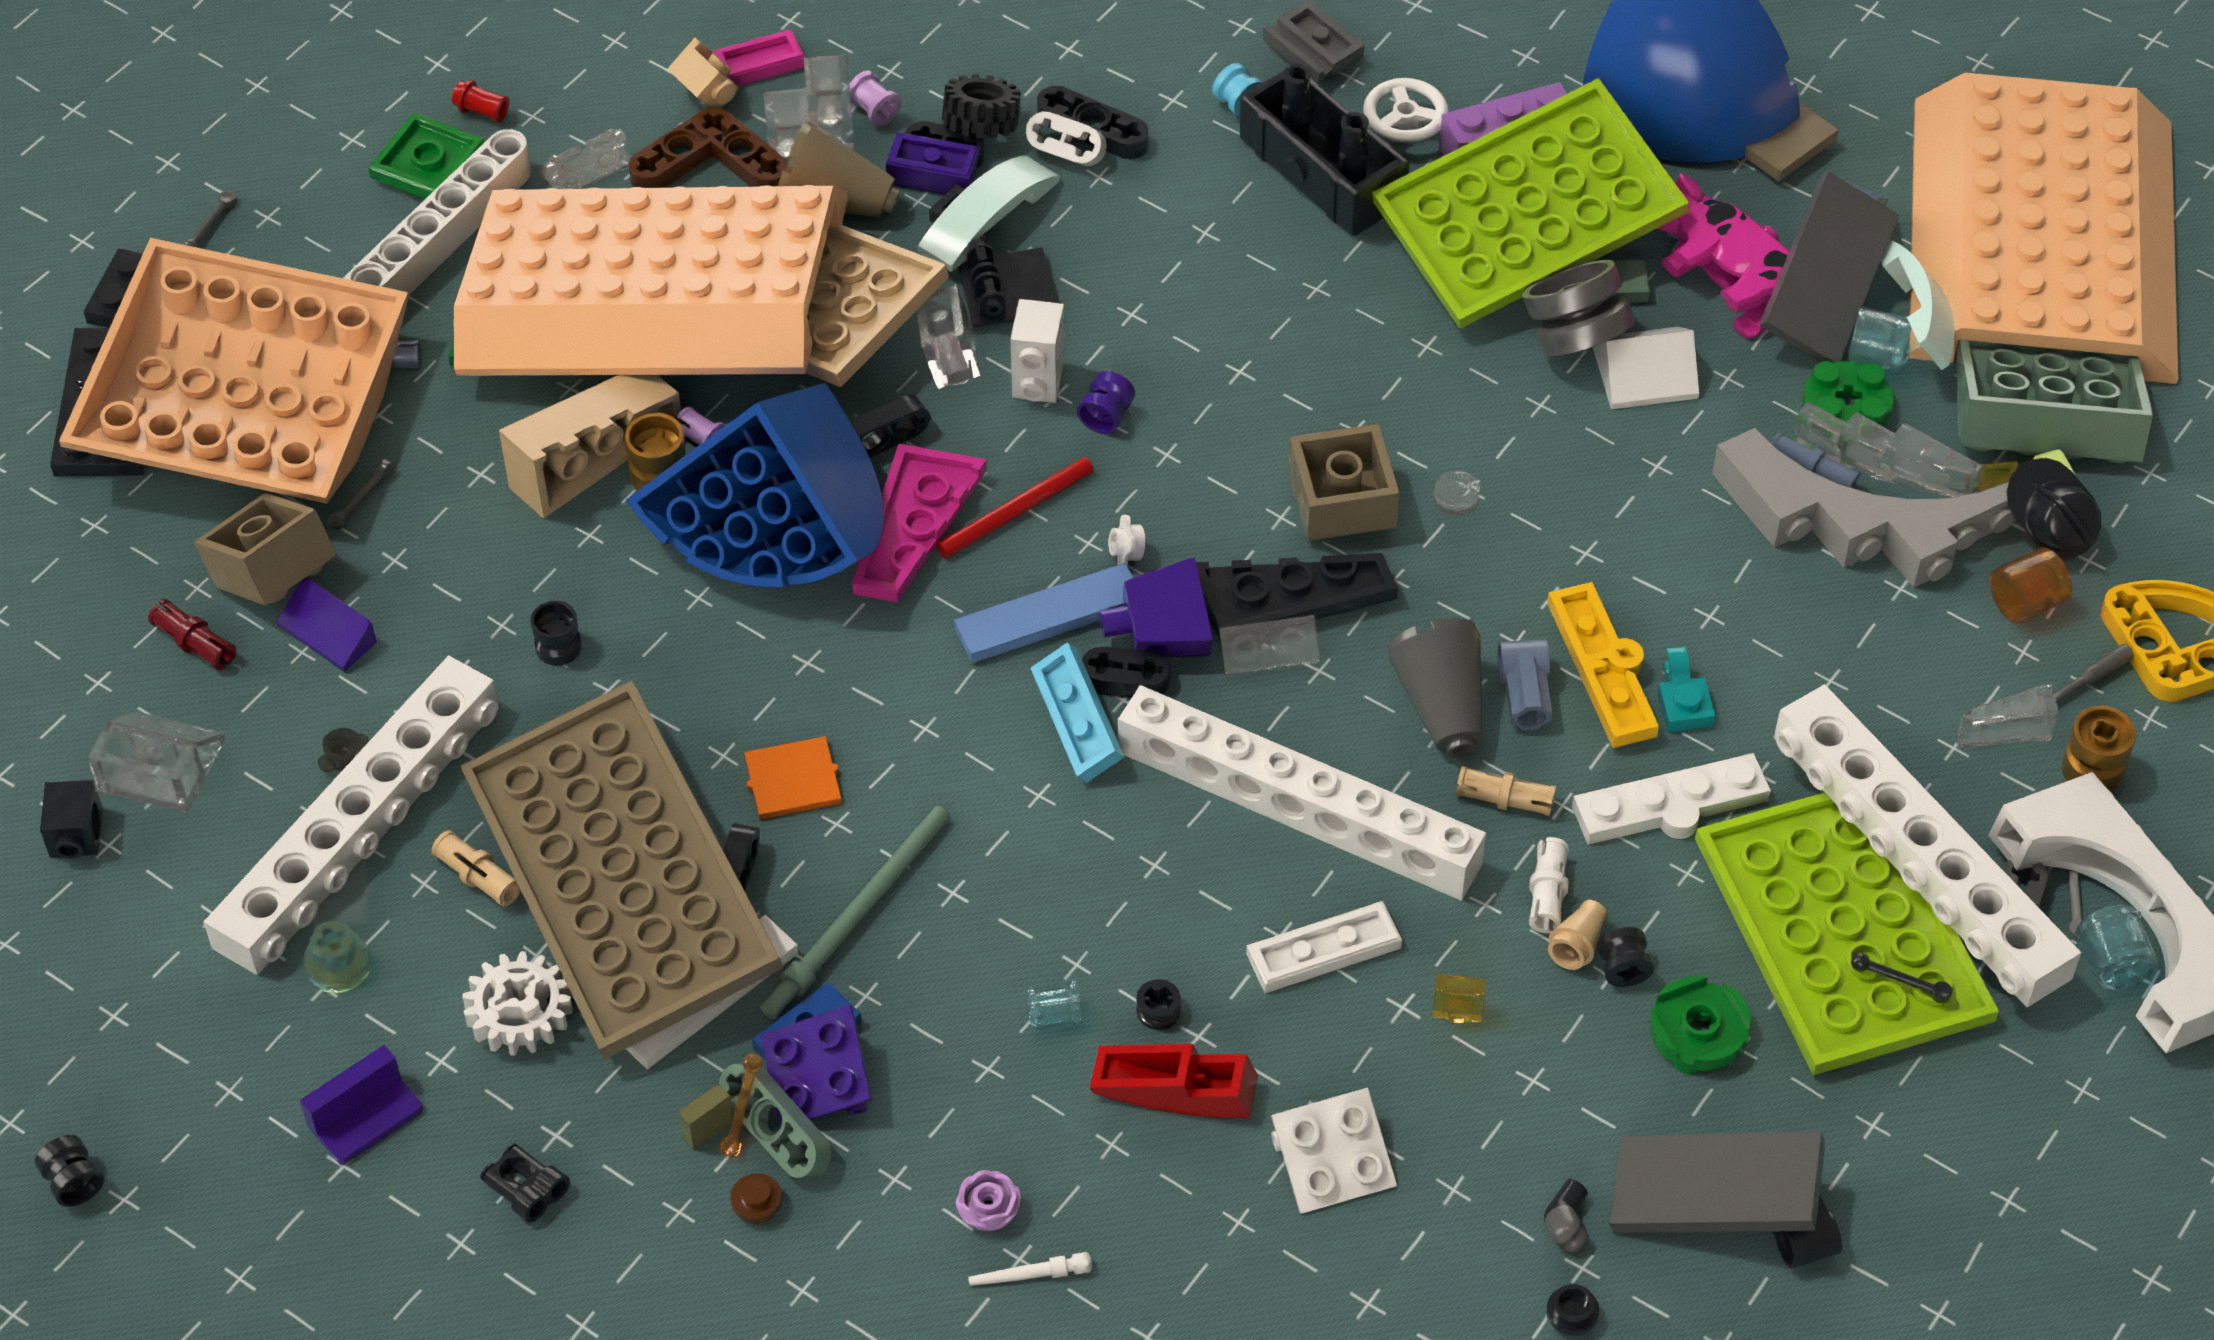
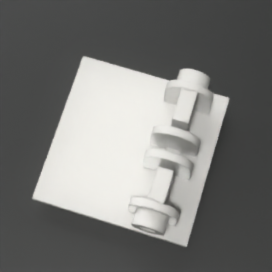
[1271,1088,1397,1214]

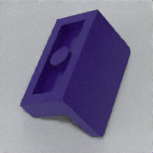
[300,1045,423,1165]

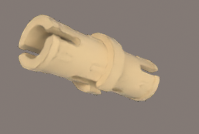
[1456,766,1556,817]
[431,830,521,907]

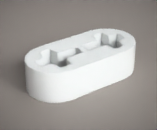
[1026,112,1107,166]

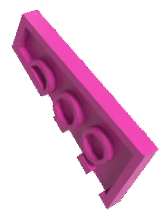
[852,444,987,603]

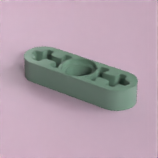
[719,1063,831,1178]

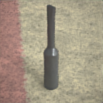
[2039,644,2134,711]

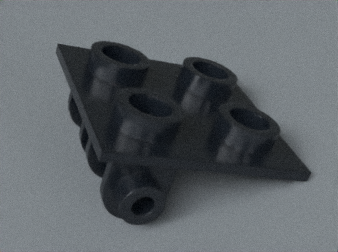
[958,239,1057,328]

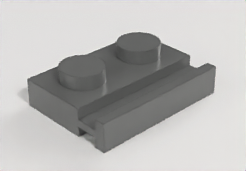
[1263,0,1365,85]

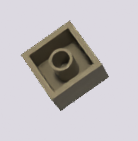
[1288,423,1400,541]
[194,493,336,605]

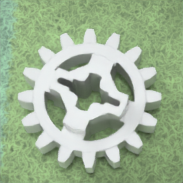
[462,951,573,1056]

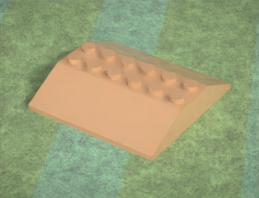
[59,238,408,504]

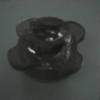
[318,728,369,773]

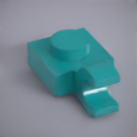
[1657,646,1716,732]

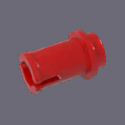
[452,80,509,122]

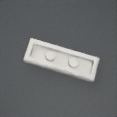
[1246,901,1402,993]

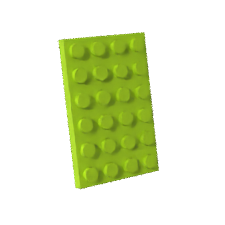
[1372,78,1689,329]
[1695,792,1999,1076]

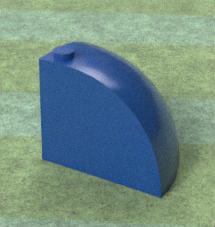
[1583,0,1800,163]
[626,383,884,587]

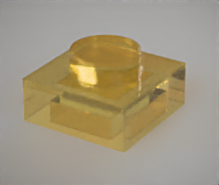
[1432,974,1486,1023]

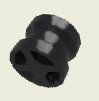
[1597,927,1654,987]

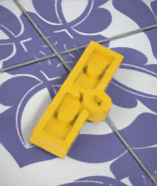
[1547,582,1659,748]

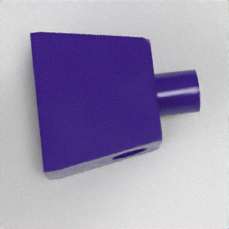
[1099,557,1213,657]

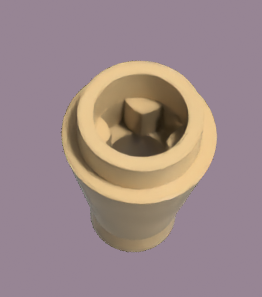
[1548,900,1608,970]

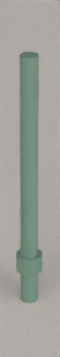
[760,806,950,1020]

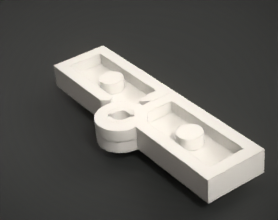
[1572,753,1771,845]

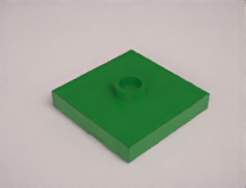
[368,112,487,199]

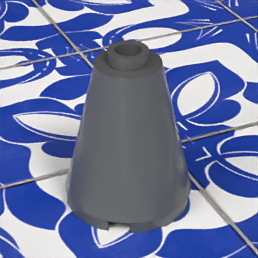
[1387,618,1482,756]

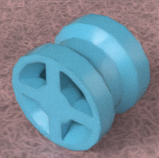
[1212,63,1263,117]

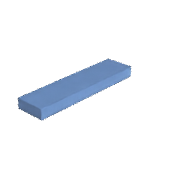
[954,563,1133,664]

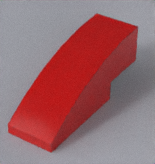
[1090,1044,1258,1118]

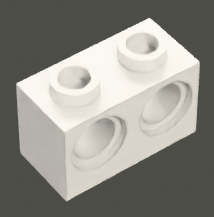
[1010,299,1064,403]

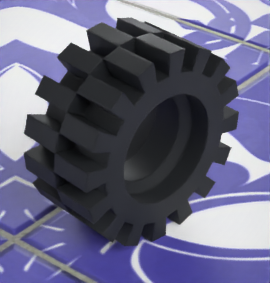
[942,74,1021,138]

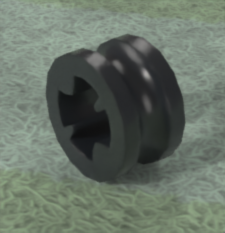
[1136,979,1181,1030]

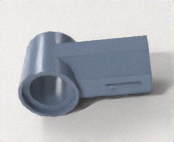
[1497,639,1552,731]

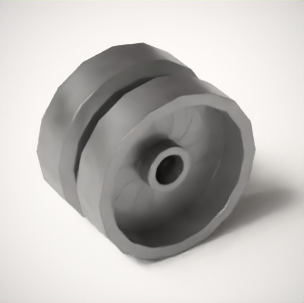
[1522,260,1635,356]

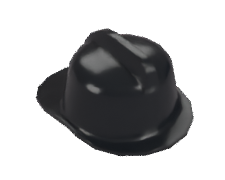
[2006,458,2101,559]

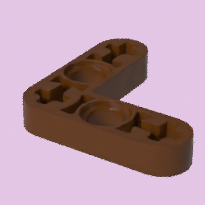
[628,107,788,188]

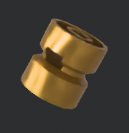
[625,413,686,491]
[2061,705,2137,791]

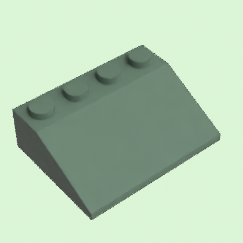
[1957,340,2153,463]

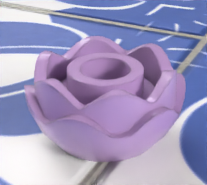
[956,1170,1021,1231]

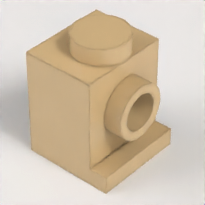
[667,38,739,108]

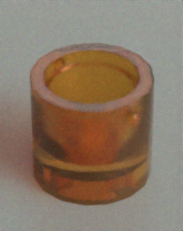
[1989,547,2072,624]

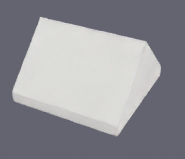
[1593,327,1699,410]

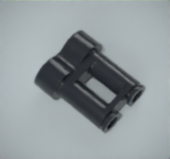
[480,1143,570,1223]

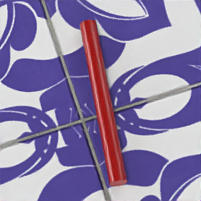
[937,457,1094,559]

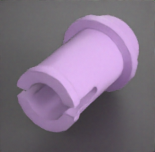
[676,407,726,445]

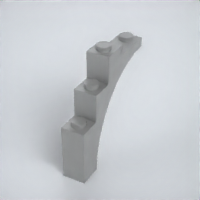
[1712,428,2015,588]

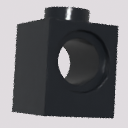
[40,780,103,859]

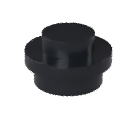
[1546,1284,1599,1336]

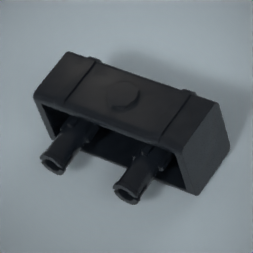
[1240,63,1409,236]

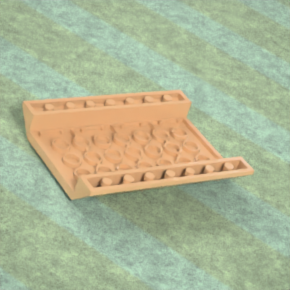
[1908,73,2178,384]
[454,185,848,376]

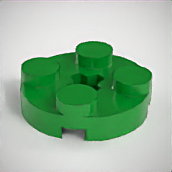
[1802,361,1894,441]
[1649,976,1751,1074]

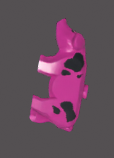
[1658,172,1790,340]

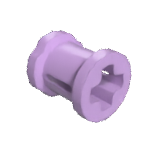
[846,70,901,126]

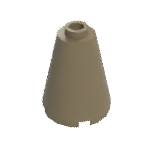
[778,122,900,219]

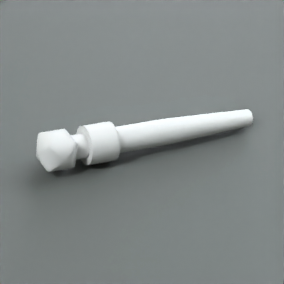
[968,1252,1092,1286]

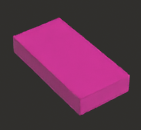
[713,29,806,86]

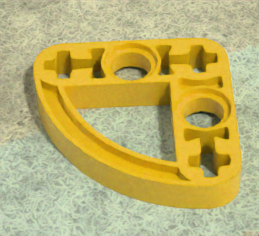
[2100,580,2214,702]

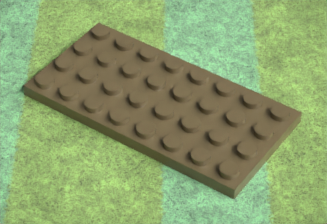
[460,680,784,1060]

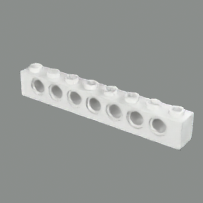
[204,655,499,976]
[1774,684,2081,1007]
[1118,685,1486,901]

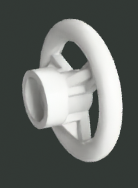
[1363,78,1448,143]

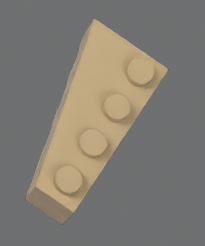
[499,375,682,519]

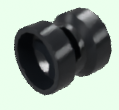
[530,600,582,666]
[35,1134,104,1207]

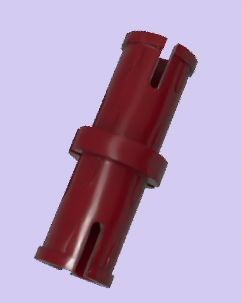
[148,599,236,671]

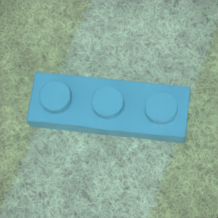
[1031,642,1124,783]

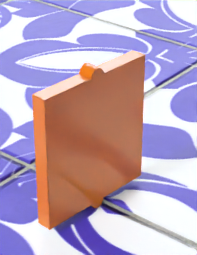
[744,736,842,820]

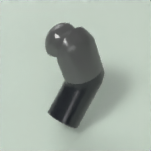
[1544,1179,1588,1253]

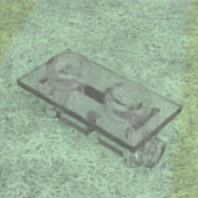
[539,128,631,189]

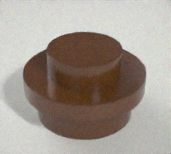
[730,1173,782,1224]

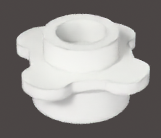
[1108,515,1145,565]

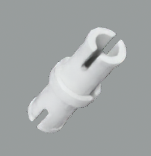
[1529,837,1569,933]

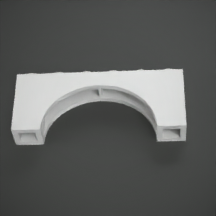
[1988,772,2214,1053]

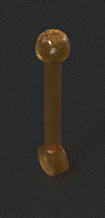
[719,1053,763,1157]

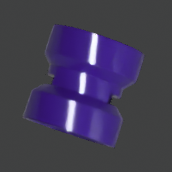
[1077,371,1136,434]

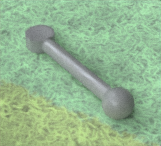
[2067,870,2089,939]

